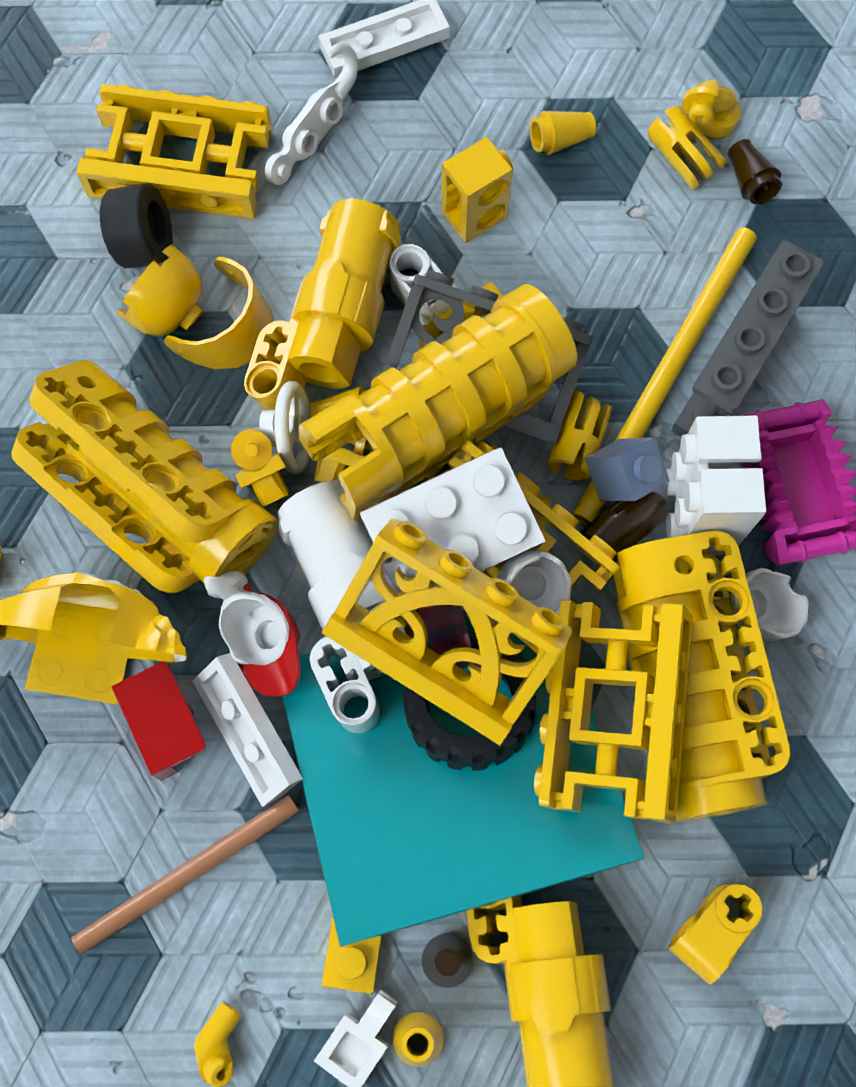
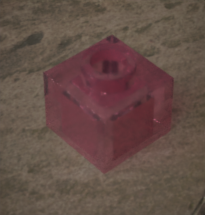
[404,605,471,655]

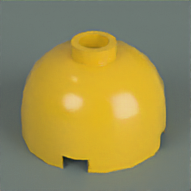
[116,244,203,337]

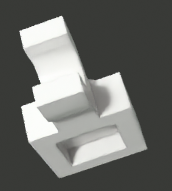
[314,988,398,1087]

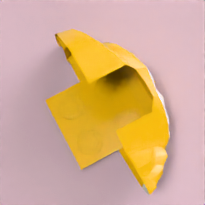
[0,572,186,705]

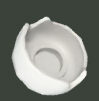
[497,550,571,615]
[730,568,809,642]

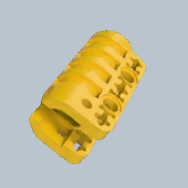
[299,284,577,521]
[11,360,279,593]
[613,530,790,824]

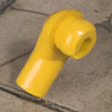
[194,1001,242,1087]

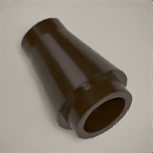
[727,139,782,205]

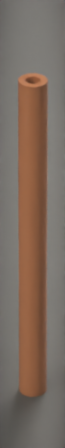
[71,795,299,955]

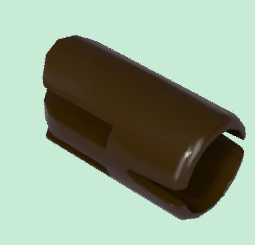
[580,492,669,563]

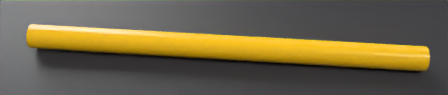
[572,227,757,526]

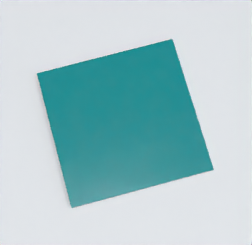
[283,611,645,947]

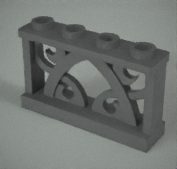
[381,270,593,444]

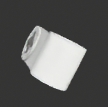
[390,244,457,326]

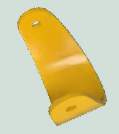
[164,257,273,369]

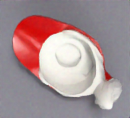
[204,571,301,697]

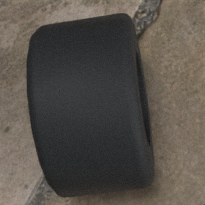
[99,183,173,269]

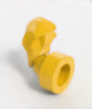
[682,79,741,138]

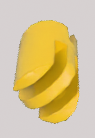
[648,106,728,191]
[547,389,613,481]

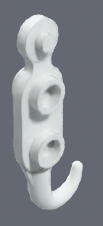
[265,42,358,185]

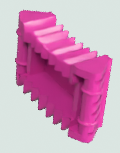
[741,399,856,566]

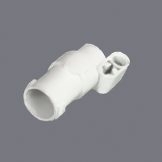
[277,480,406,734]

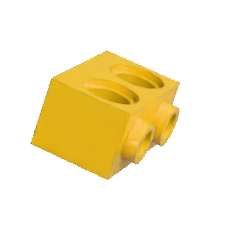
[441,137,514,243]

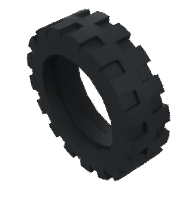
[403,634,537,771]

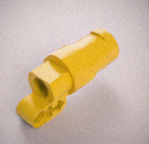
[244,198,402,410]
[467,895,614,1087]

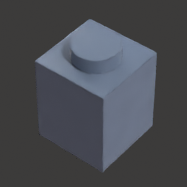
[585,437,670,501]

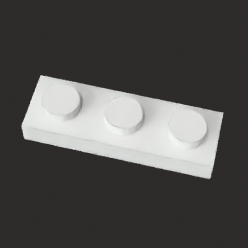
[318,0,450,79]
[192,653,303,807]

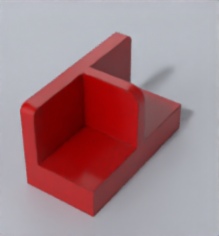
[111,661,207,781]

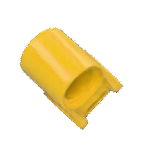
[668,884,762,985]

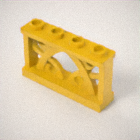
[322,518,572,745]

